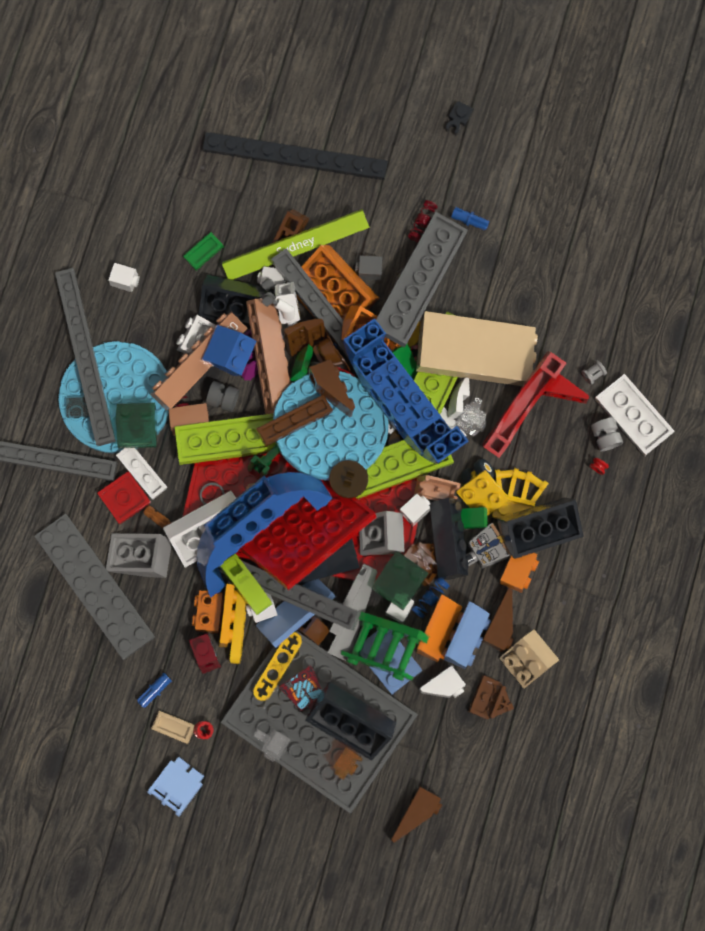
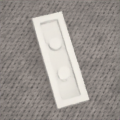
[116,443,168,500]

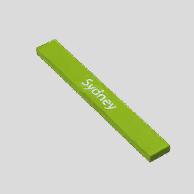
[222,209,369,280]

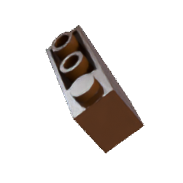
[308,359,355,418]

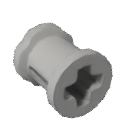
[581,360,607,385]

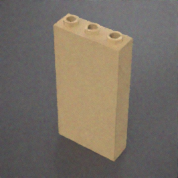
[416,311,538,386]

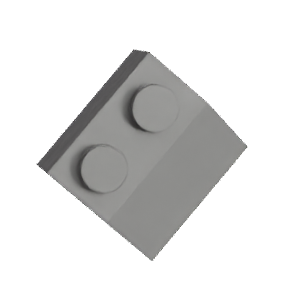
[359,511,404,555]

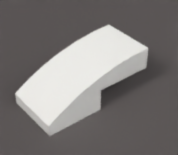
[448,377,470,419]

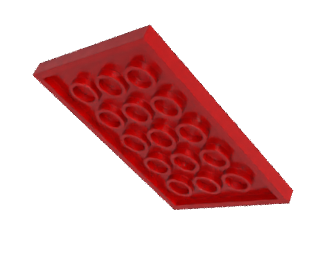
[240,480,377,590]

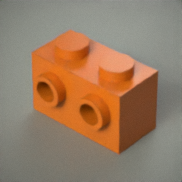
[500,553,539,593]
[192,590,224,634]

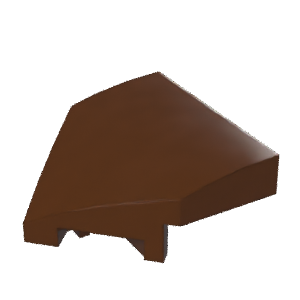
[399,543,438,586]
[468,675,514,719]

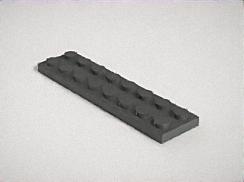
[376,212,468,348]
[34,514,155,660]

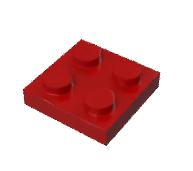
[97,471,151,525]

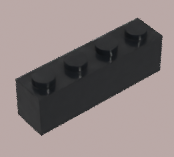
[430,498,469,580]

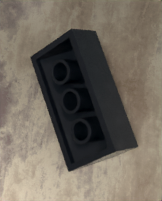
[199,275,276,329]
[497,497,584,559]
[297,538,360,585]
[305,682,397,761]

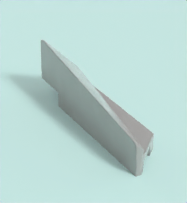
[328,564,377,661]

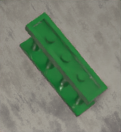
[341,611,430,681]

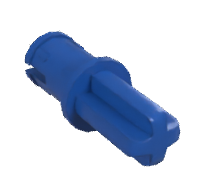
[452,207,489,230]
[137,672,172,708]

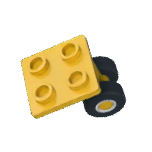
[457,458,509,516]

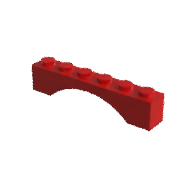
[482,351,566,458]

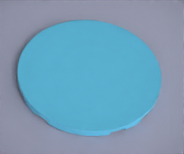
[59,341,169,453]
[273,371,389,480]

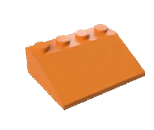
[287,245,379,320]

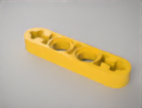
[230,592,247,664]
[253,632,302,701]

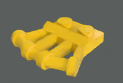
[492,468,549,519]

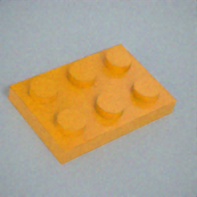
[219,584,238,648]

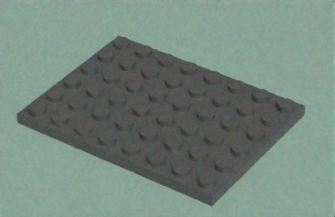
[221,631,418,814]

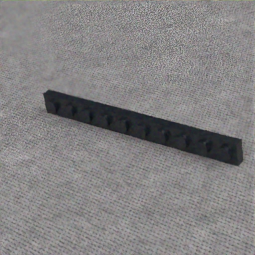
[203,132,388,180]

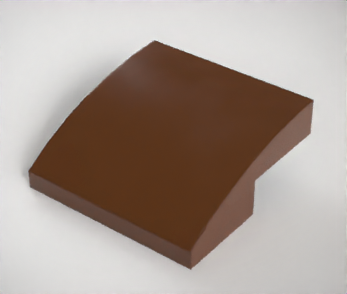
[283,319,326,357]

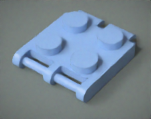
[147,757,204,817]

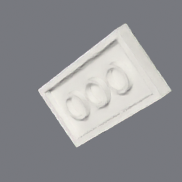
[595,374,674,456]

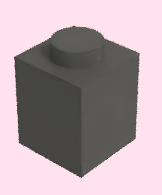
[355,255,383,280]

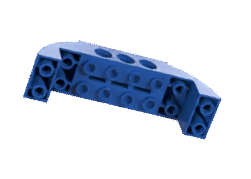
[343,318,469,464]
[196,472,332,597]

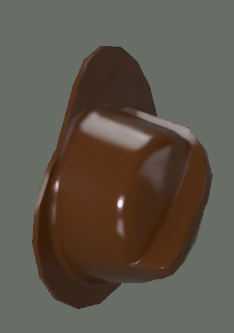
[313,333,350,372]

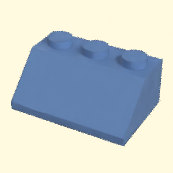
[444,601,491,669]

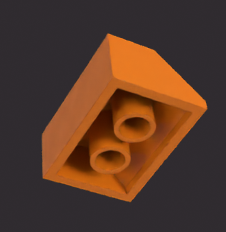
[341,305,399,350]
[417,595,464,662]

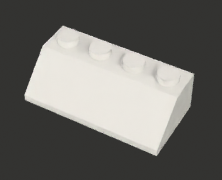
[163,491,236,567]

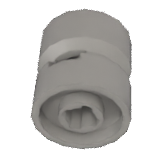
[591,417,623,452]

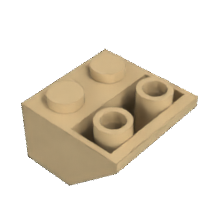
[500,630,559,688]

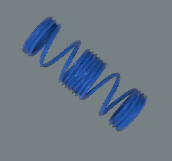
[412,578,450,619]

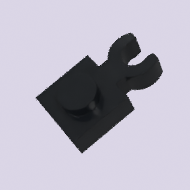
[446,101,474,136]

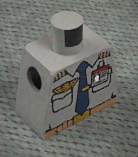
[466,523,511,568]

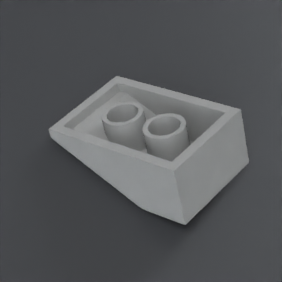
[106,533,172,578]

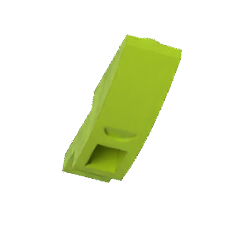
[219,554,273,615]

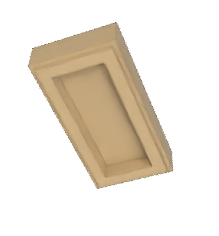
[152,711,195,744]

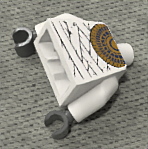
[262,278,300,328]

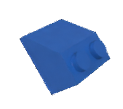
[201,325,257,376]

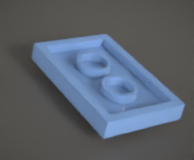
[359,631,422,695]

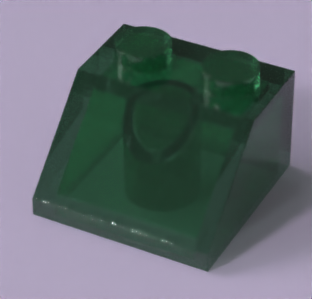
[116,403,158,448]
[371,551,429,611]

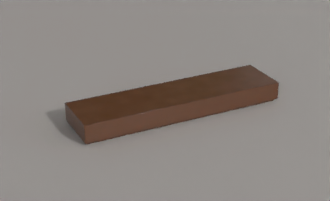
[256,395,333,447]

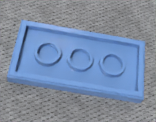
[255,579,335,648]

